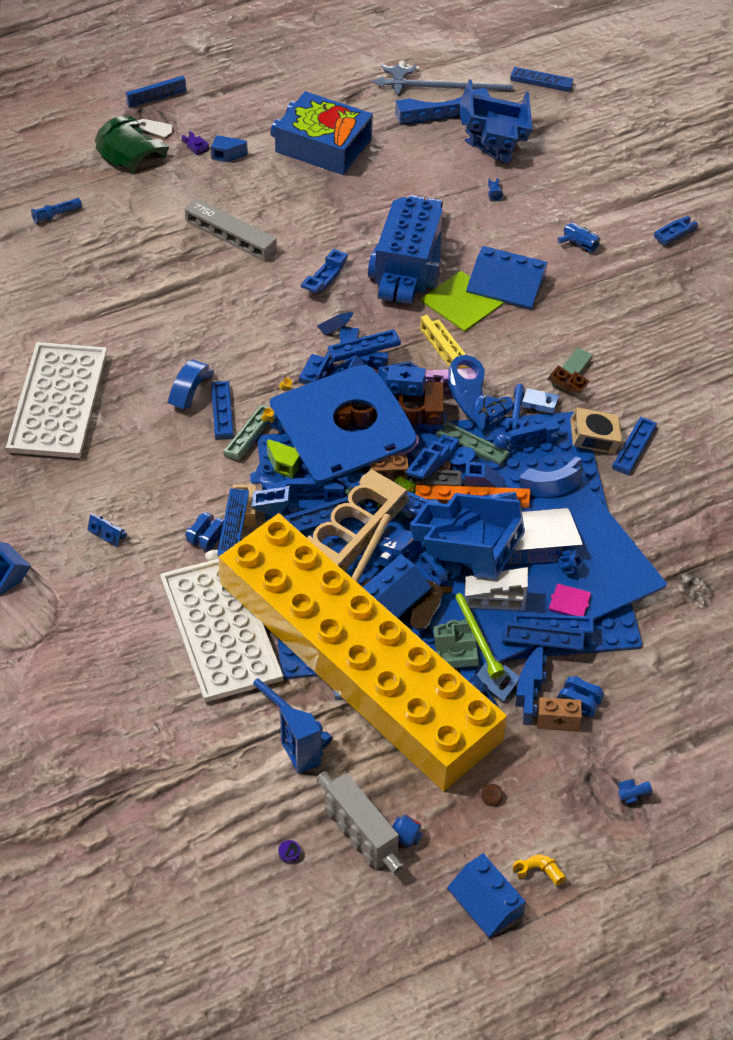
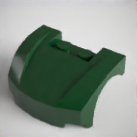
[95,116,169,173]

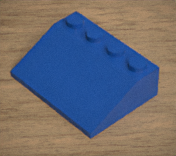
[466,246,548,309]

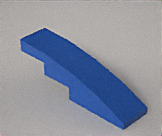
[406,434,460,479]

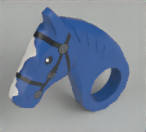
[448,355,514,431]

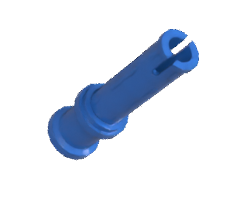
[31,197,82,224]

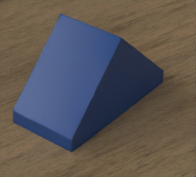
[251,486,291,517]

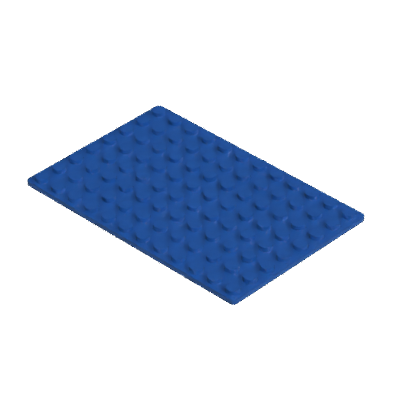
[409,480,667,674]

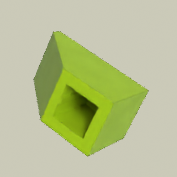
[267,439,302,479]

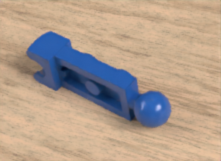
[465,129,513,164]
[493,418,560,449]

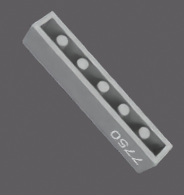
[185,199,277,262]

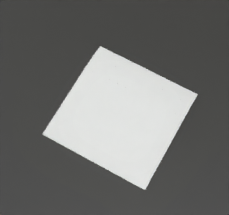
[515,508,582,550]

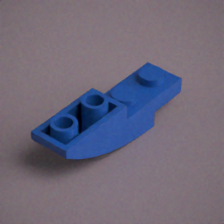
[515,646,546,725]

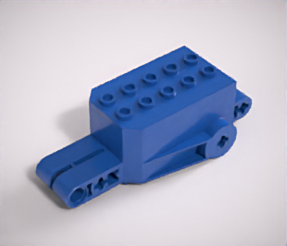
[368,195,443,305]

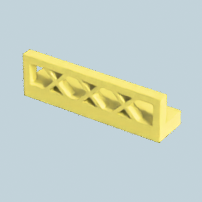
[420,315,470,369]

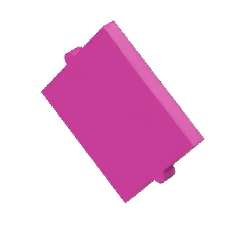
[549,584,591,616]

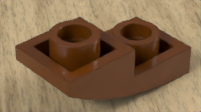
[547,365,590,394]

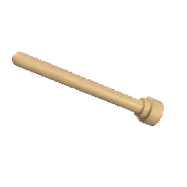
[351,514,391,583]

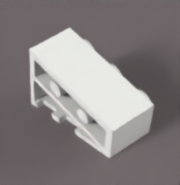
[465,567,528,611]

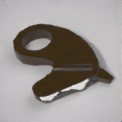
[361,578,453,631]

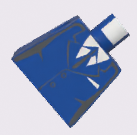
[377,526,422,567]

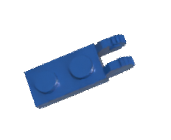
[654,216,698,245]

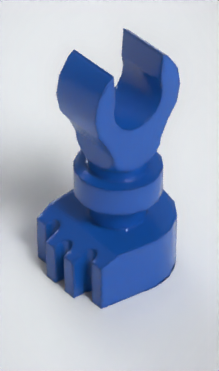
[488,178,504,201]

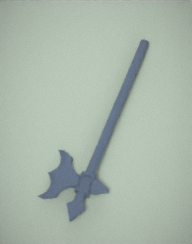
[371,63,513,95]

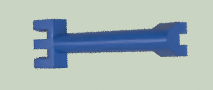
[505,383,525,431]

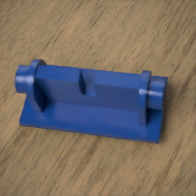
[87,513,127,547]

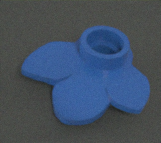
[250,463,285,490]

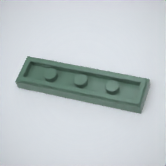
[223,405,271,460]
[436,421,510,468]

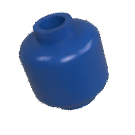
[392,815,423,848]

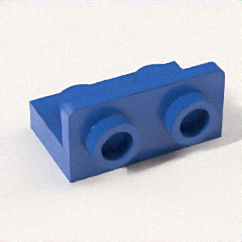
[299,352,334,384]

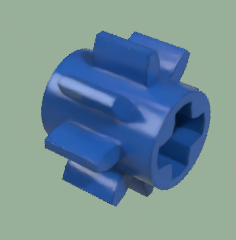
[558,550,583,574]

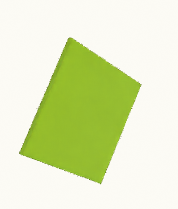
[420,271,505,332]

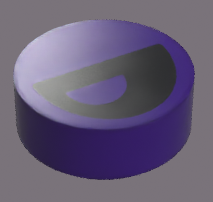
[278,840,300,863]

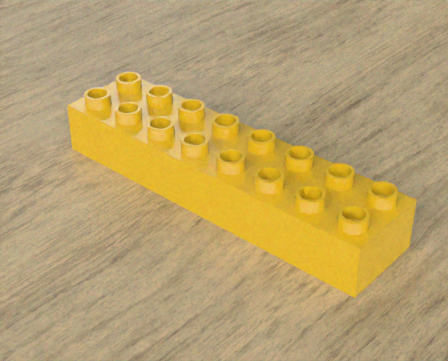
[218,513,507,792]

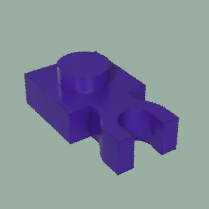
[182,131,209,155]

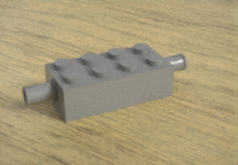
[316,771,404,875]

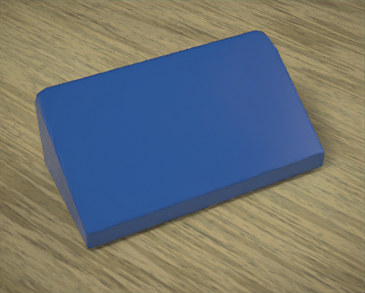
[317,312,354,335]

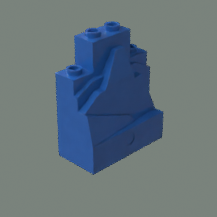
[459,79,532,151]
[410,493,525,580]

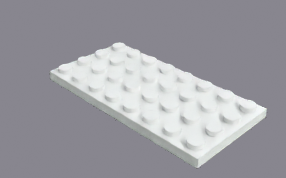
[6,342,107,458]
[160,559,283,703]

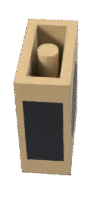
[570,407,623,454]

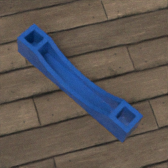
[395,88,490,124]

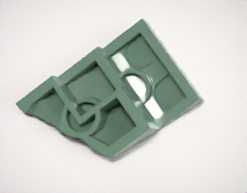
[434,613,479,668]

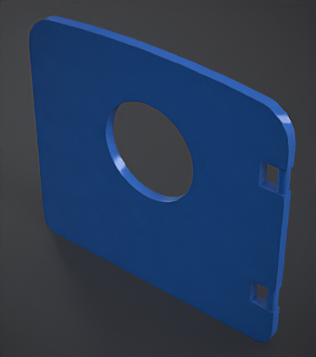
[270,365,416,483]

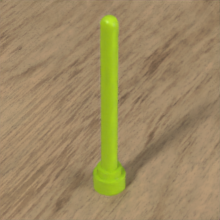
[456,593,505,679]

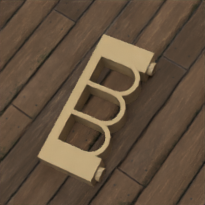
[307,469,409,571]

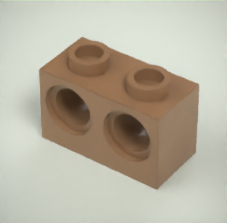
[369,455,408,484]

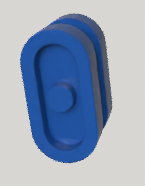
[185,512,224,551]
[419,551,462,585]
[557,676,605,717]

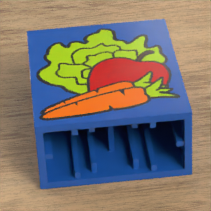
[270,91,373,175]

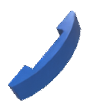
[300,249,348,293]
[267,478,344,502]

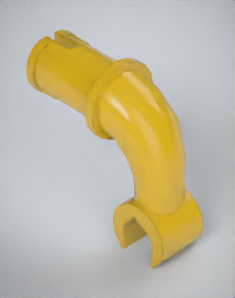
[513,855,566,886]

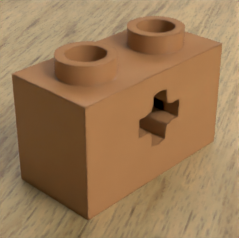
[537,697,581,731]

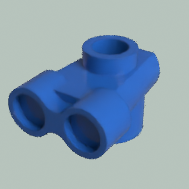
[617,779,652,804]

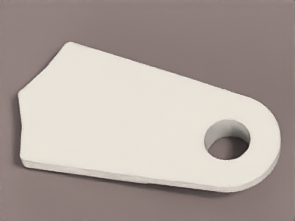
[138,119,172,139]

